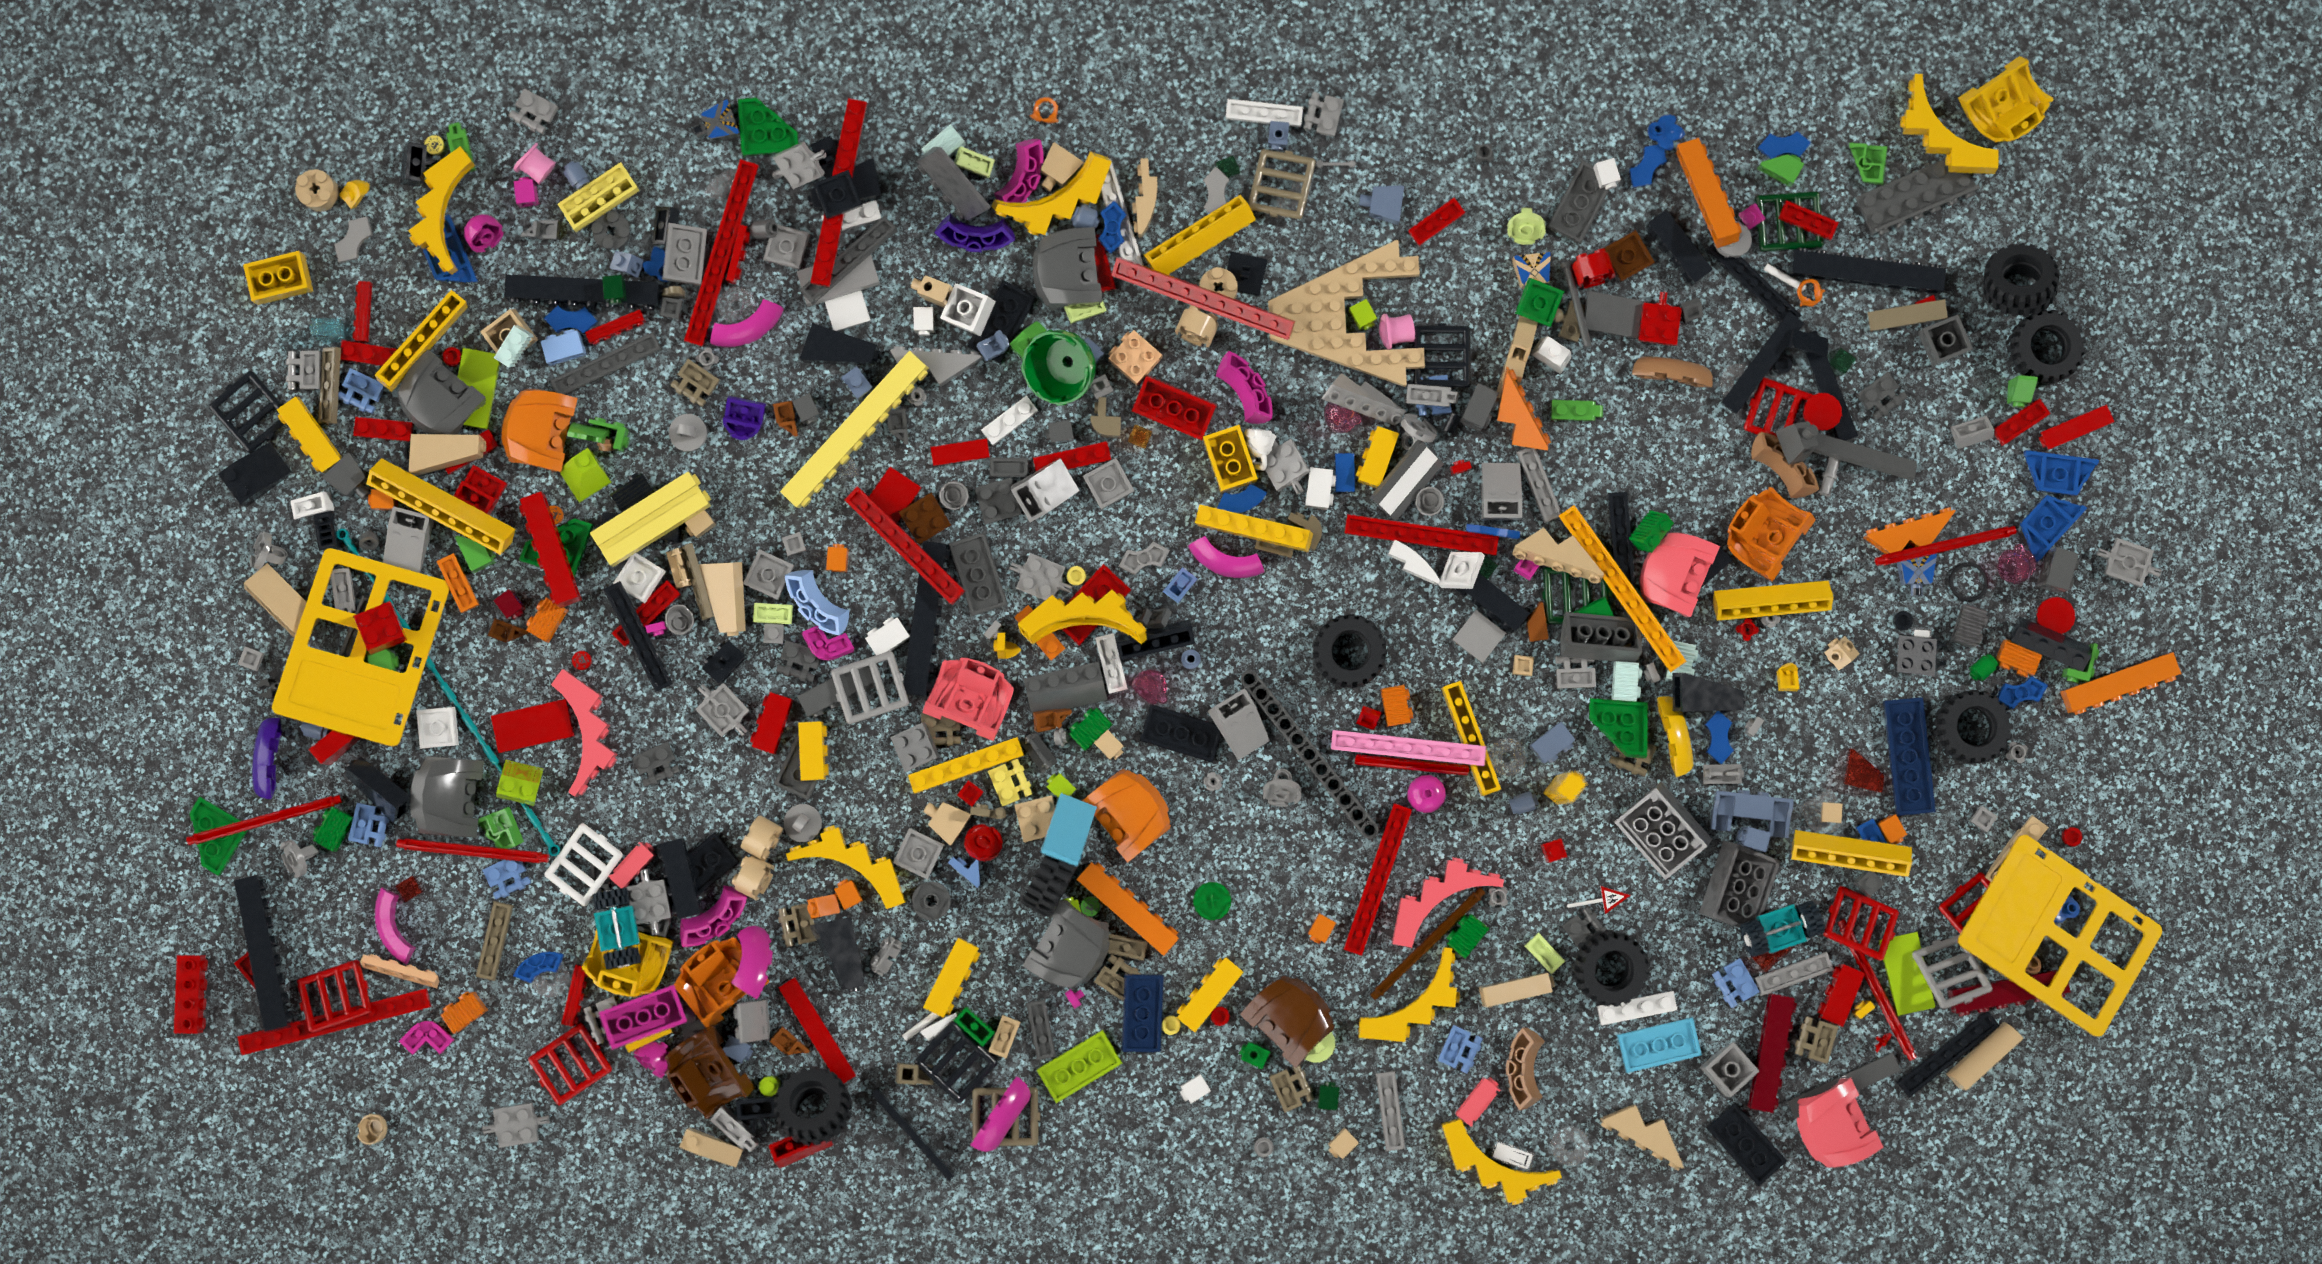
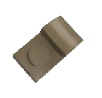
[1090,397,1121,438]
[1287,512,1322,552]
[895,1062,935,1085]

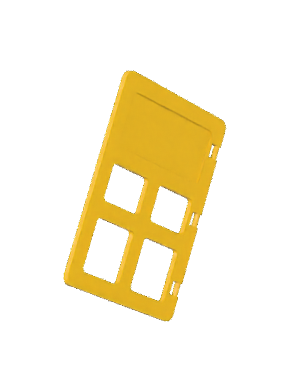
[272,548,450,747]
[1958,835,2162,1037]

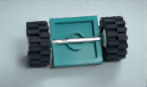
[592,888,641,969]
[1740,900,1825,957]

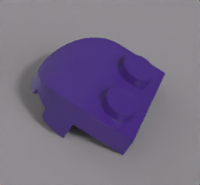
[723,396,766,440]

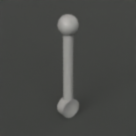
[1316,160,1356,168]

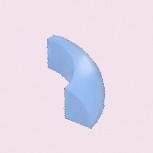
[785,570,849,635]

